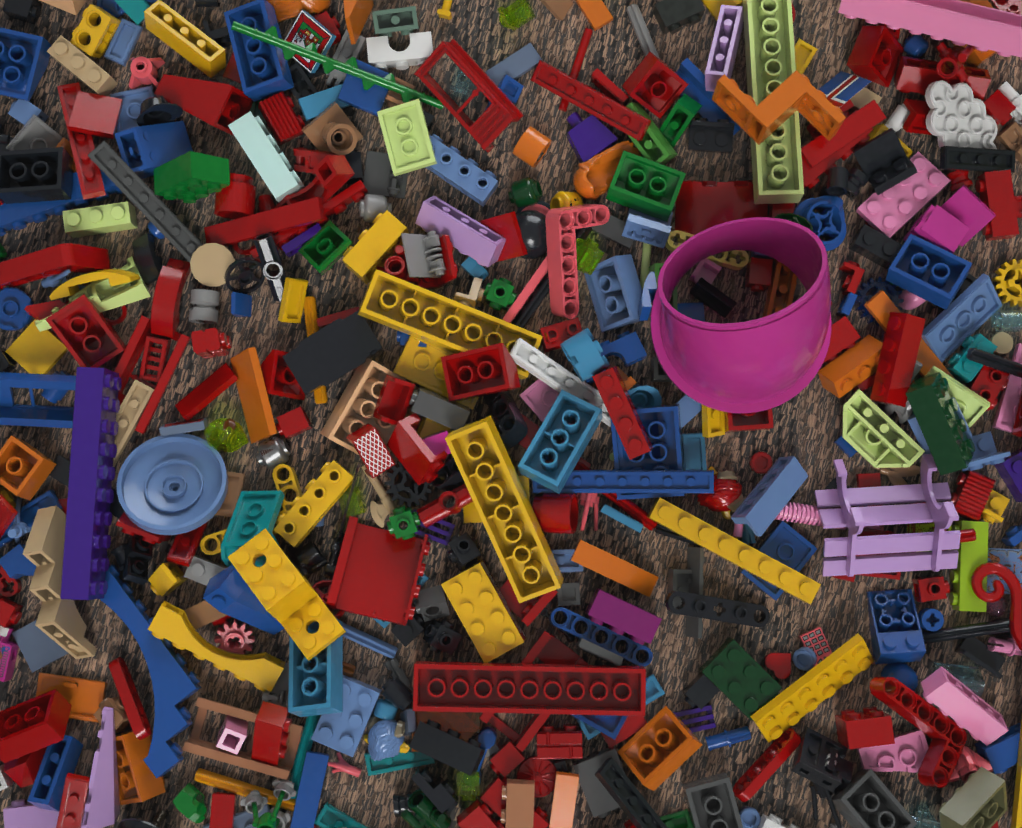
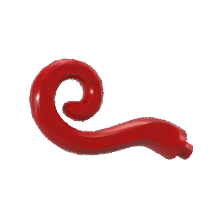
[971,562,1022,651]

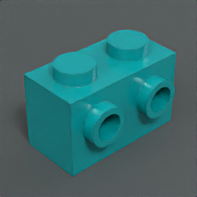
[947,333,997,384]

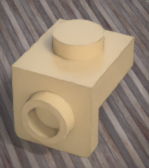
[454,277,485,309]

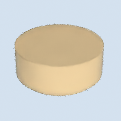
[989,332,1014,355]

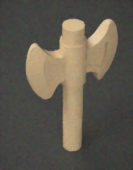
[361,465,414,528]

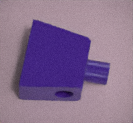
[566,112,618,163]

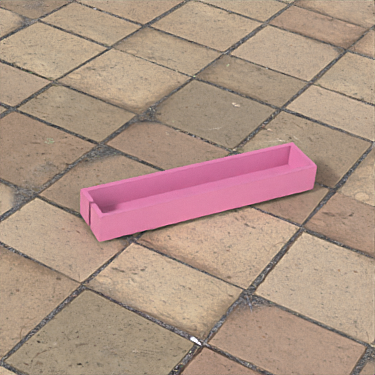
[838,0,1022,60]

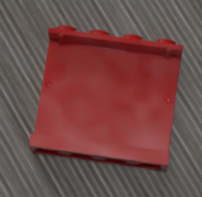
[327,516,431,626]

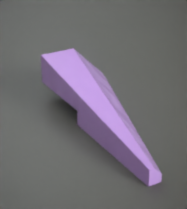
[81,707,120,828]

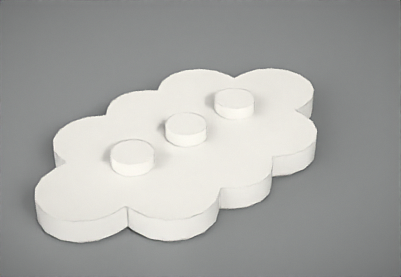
[925,80,998,149]

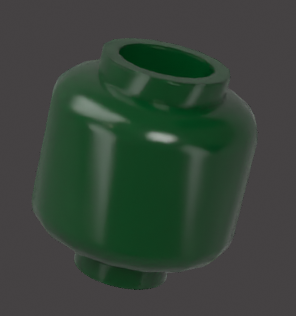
[508,177,542,207]

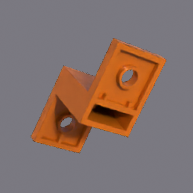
[712,70,846,145]

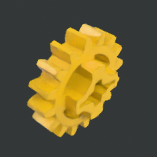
[992,259,1022,307]

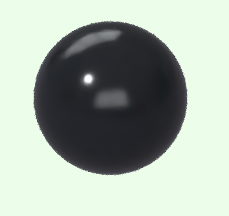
[516,210,547,259]

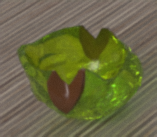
[204,418,249,453]

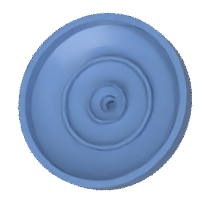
[117,433,228,535]

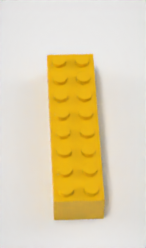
[357,269,543,379]
[445,416,564,603]

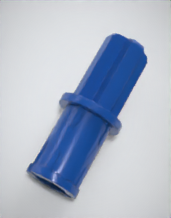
[705,726,751,751]

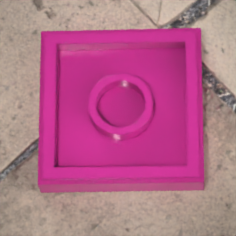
[940,185,996,247]

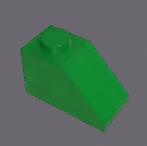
[659,94,702,148]

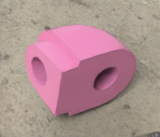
[898,289,927,310]

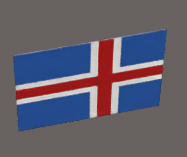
[799,71,872,115]

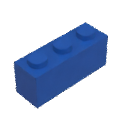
[27,735,83,812]

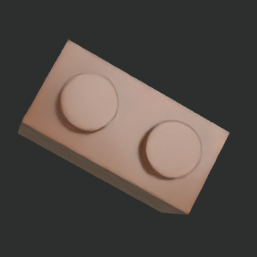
[501,779,535,828]

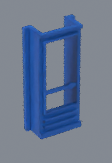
[0,372,76,428]

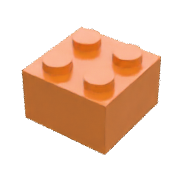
[0,435,57,501]

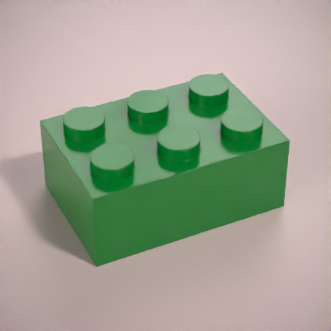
[154,151,230,203]

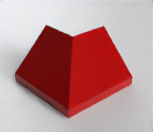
[260,349,305,401]
[4,747,47,788]

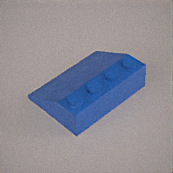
[0,27,52,101]
[610,404,685,500]

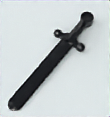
[325,464,359,576]

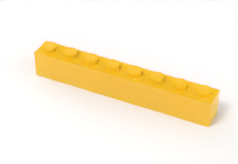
[647,497,821,604]

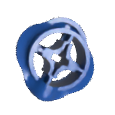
[793,195,846,251]

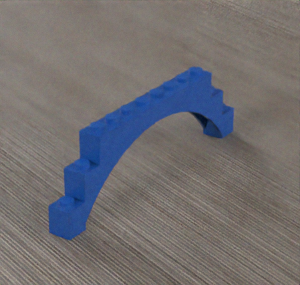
[0,544,202,778]

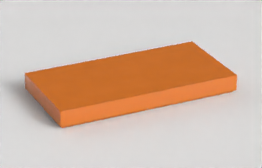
[230,347,277,444]

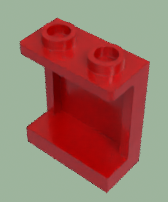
[387,413,448,486]

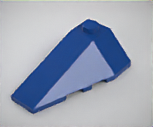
[203,564,284,635]

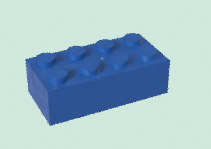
[224,0,294,102]

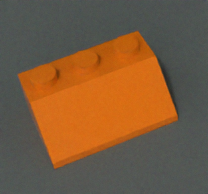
[617,706,703,791]
[115,730,166,805]

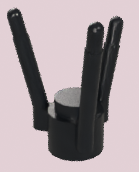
[809,782,842,828]

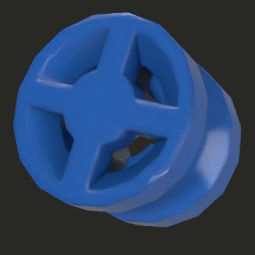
[918,608,944,631]

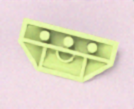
[842,389,925,468]

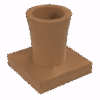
[302,102,363,155]

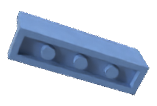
[730,456,808,536]

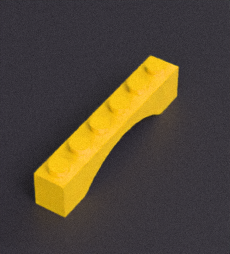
[148,600,286,692]

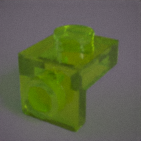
[497,0,536,30]
[457,772,480,801]

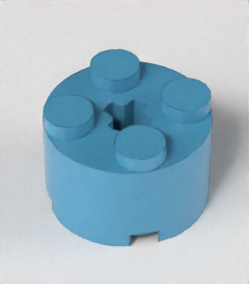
[560,328,610,382]

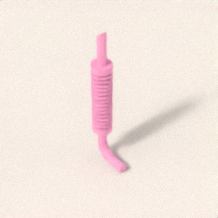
[733,502,880,538]

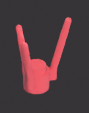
[560,493,600,534]

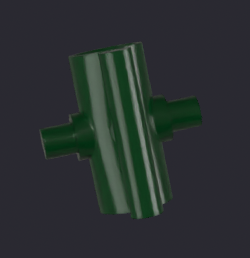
[401,789,451,828]

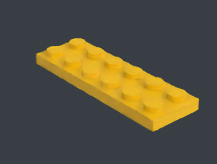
[750,633,874,743]

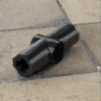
[253,233,287,302]

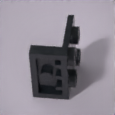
[853,128,917,195]

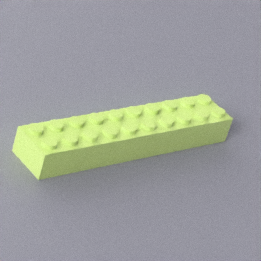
[742,0,804,204]

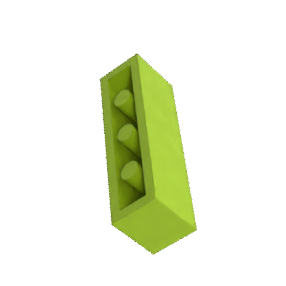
[949,521,989,612]

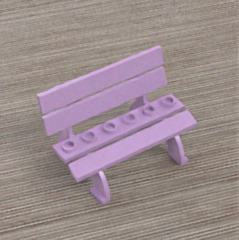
[814,454,961,577]

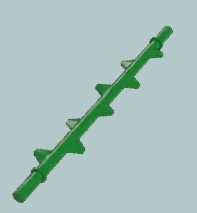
[231,21,444,110]

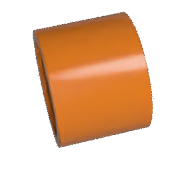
[513,126,552,168]

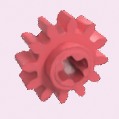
[214,619,255,654]

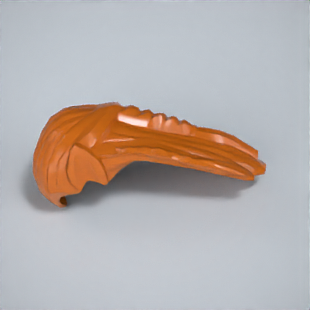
[267,0,331,23]
[573,140,641,200]

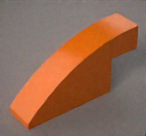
[570,539,659,597]

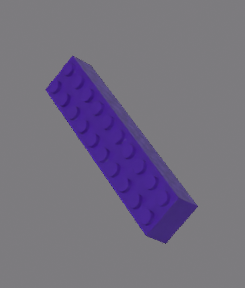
[60,367,121,600]

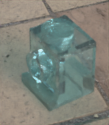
[450,66,475,99]

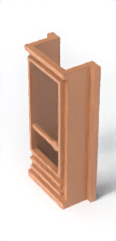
[183,697,304,780]

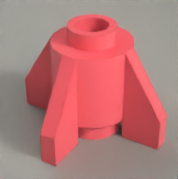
[129,57,165,89]
[948,746,993,783]

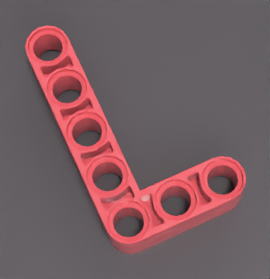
[545,204,610,319]

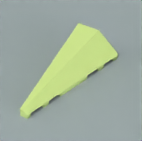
[34,257,151,332]

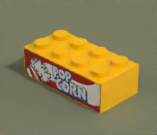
[441,561,527,663]

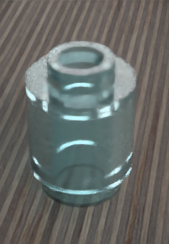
[991,310,1022,332]

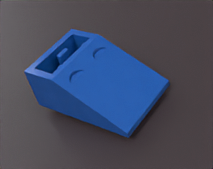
[114,121,193,179]
[867,589,926,664]

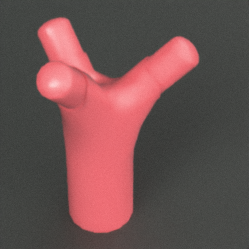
[327,752,362,777]

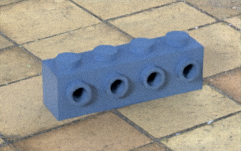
[425,134,498,207]

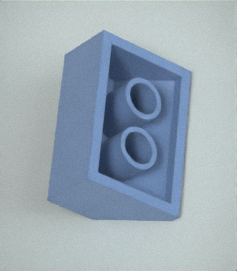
[583,254,650,332]

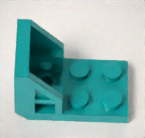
[221,490,285,567]

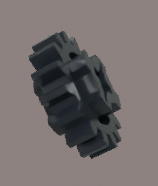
[384,461,432,507]

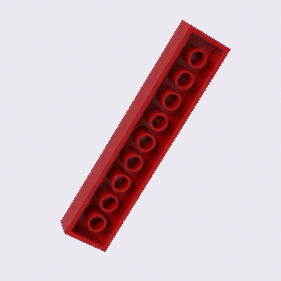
[413,661,646,716]

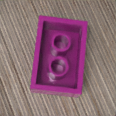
[585,588,662,645]

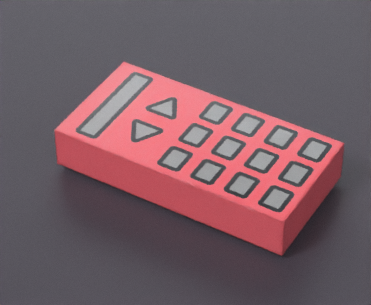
[799,627,832,667]

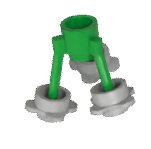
[240,779,297,828]

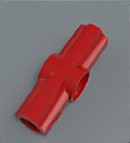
[417,483,473,528]

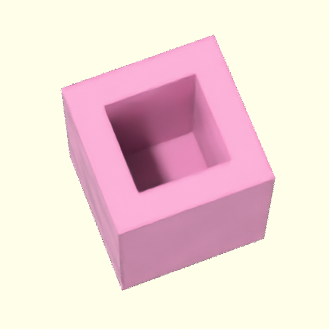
[216,715,248,755]

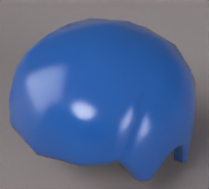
[881,663,918,691]

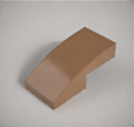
[996,121,1022,164]

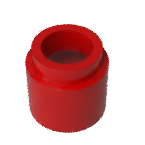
[214,173,256,219]
[532,493,579,534]

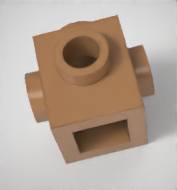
[94,696,130,733]

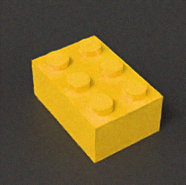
[342,210,409,285]

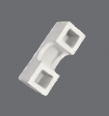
[366,31,433,71]

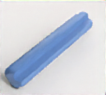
[343,623,398,659]

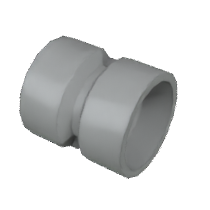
[188,289,220,324]

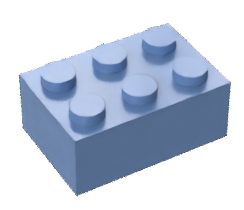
[311,675,382,757]

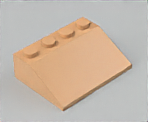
[320,358,419,455]

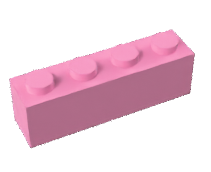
[921,666,1009,746]

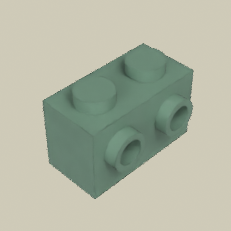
[371,6,419,37]

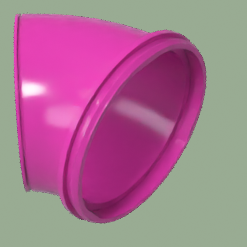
[650,217,832,414]

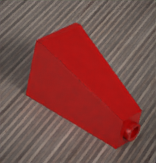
[154,74,254,136]

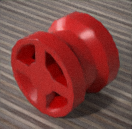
[946,170,973,192]

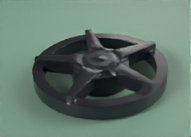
[224,257,265,294]

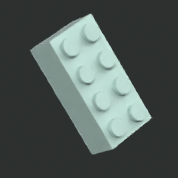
[228,111,305,203]

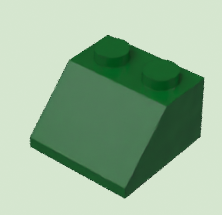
[298,220,354,276]

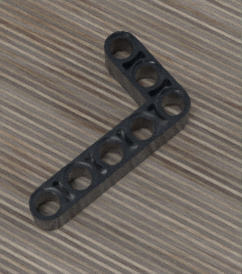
[432,391,528,492]

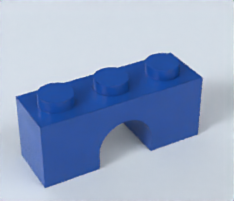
[585,331,647,385]

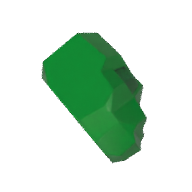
[172,782,207,824]

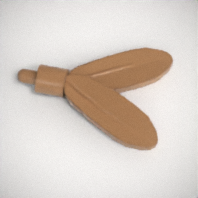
[874,465,921,486]

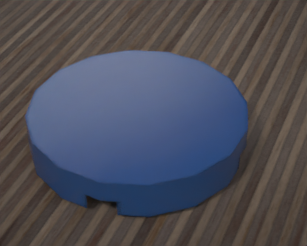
[0,287,33,331]

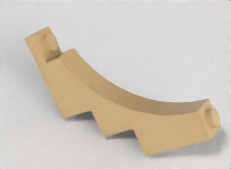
[23,505,97,659]

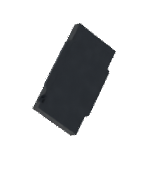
[282,310,383,395]

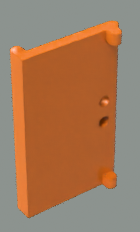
[36,672,107,723]

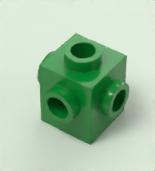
[484,278,517,311]
[387,506,421,540]

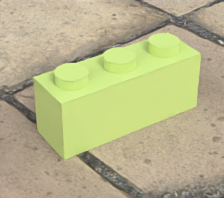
[62,201,138,238]

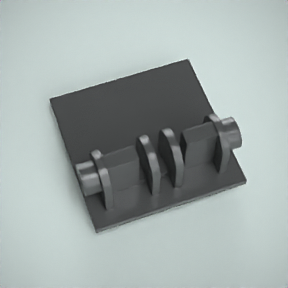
[363,151,408,199]

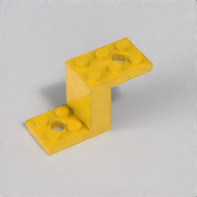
[227,528,346,661]

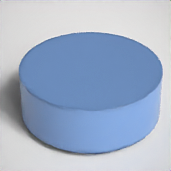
[793,647,817,671]
[739,806,761,828]

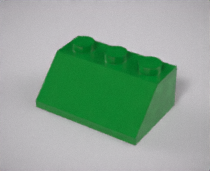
[606,151,686,222]

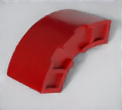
[675,180,768,235]

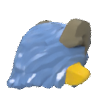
[364,715,410,761]

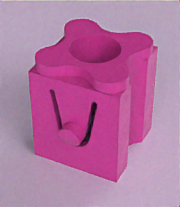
[903,204,970,254]

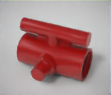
[936,42,975,83]
[377,245,421,284]

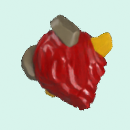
[697,466,744,520]

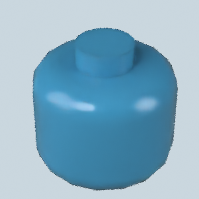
[374,698,398,720]

